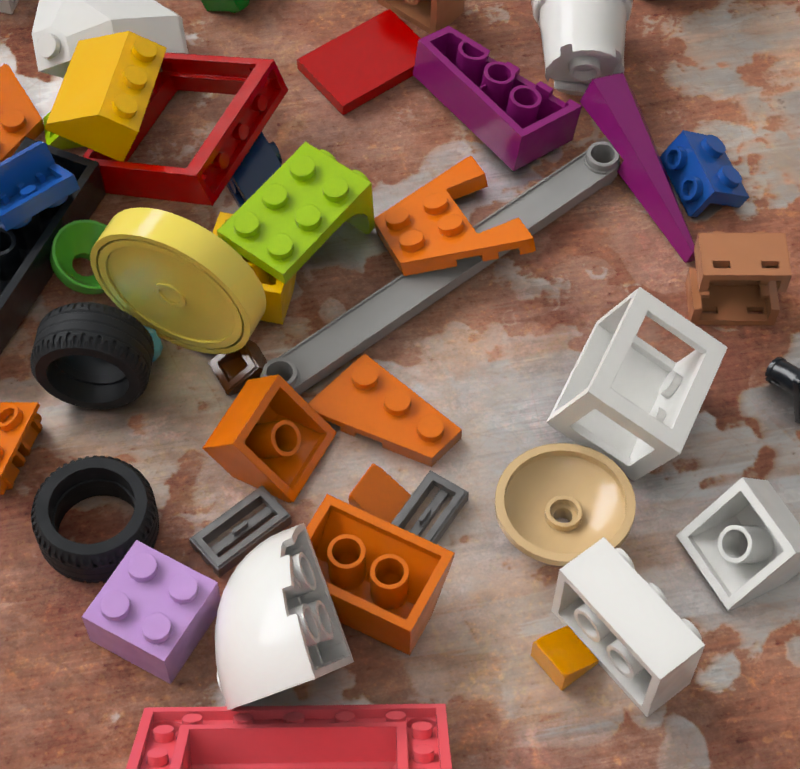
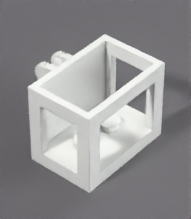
[546,287,728,481]

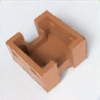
[685,231,792,325]

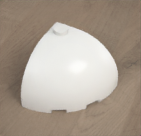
[215,523,354,710]

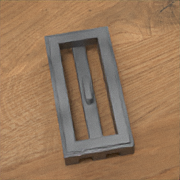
[391,470,469,544]
[189,486,292,578]

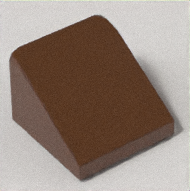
[208,340,267,396]

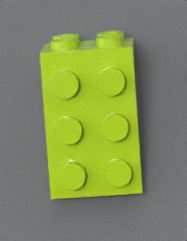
[217,141,375,284]

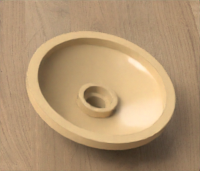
[495,443,636,566]

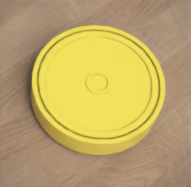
[90,207,266,354]

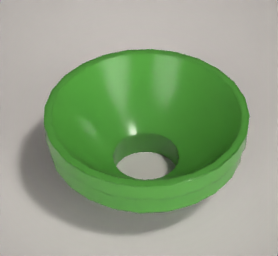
[50,219,107,295]

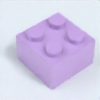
[82,540,221,684]

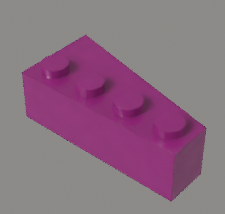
[413,26,582,171]

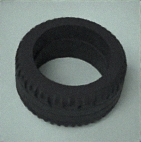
[30,302,154,409]
[31,455,159,584]

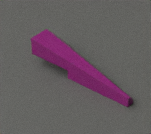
[580,72,695,263]

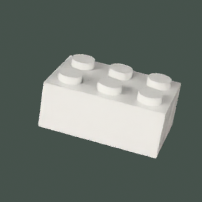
[551,537,705,717]

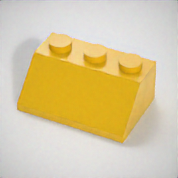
[44,31,167,162]

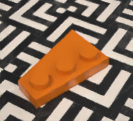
[308,353,462,467]

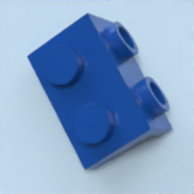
[660,130,749,217]
[0,141,80,231]

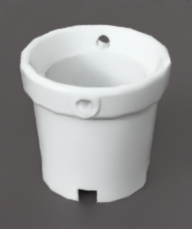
[531,0,633,96]

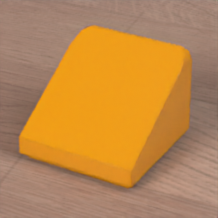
[531,625,599,691]

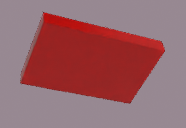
[297,9,421,115]

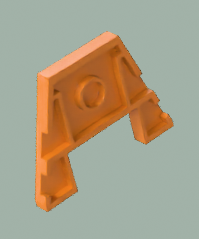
[374,156,536,276]

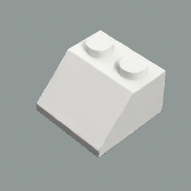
[676,477,800,610]

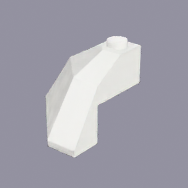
[32,0,188,78]

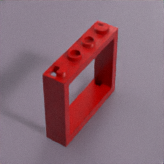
[83,53,288,206]

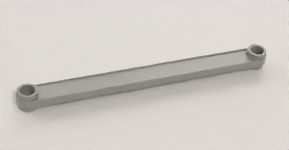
[260,141,620,395]

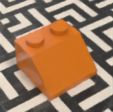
[203,374,337,503]

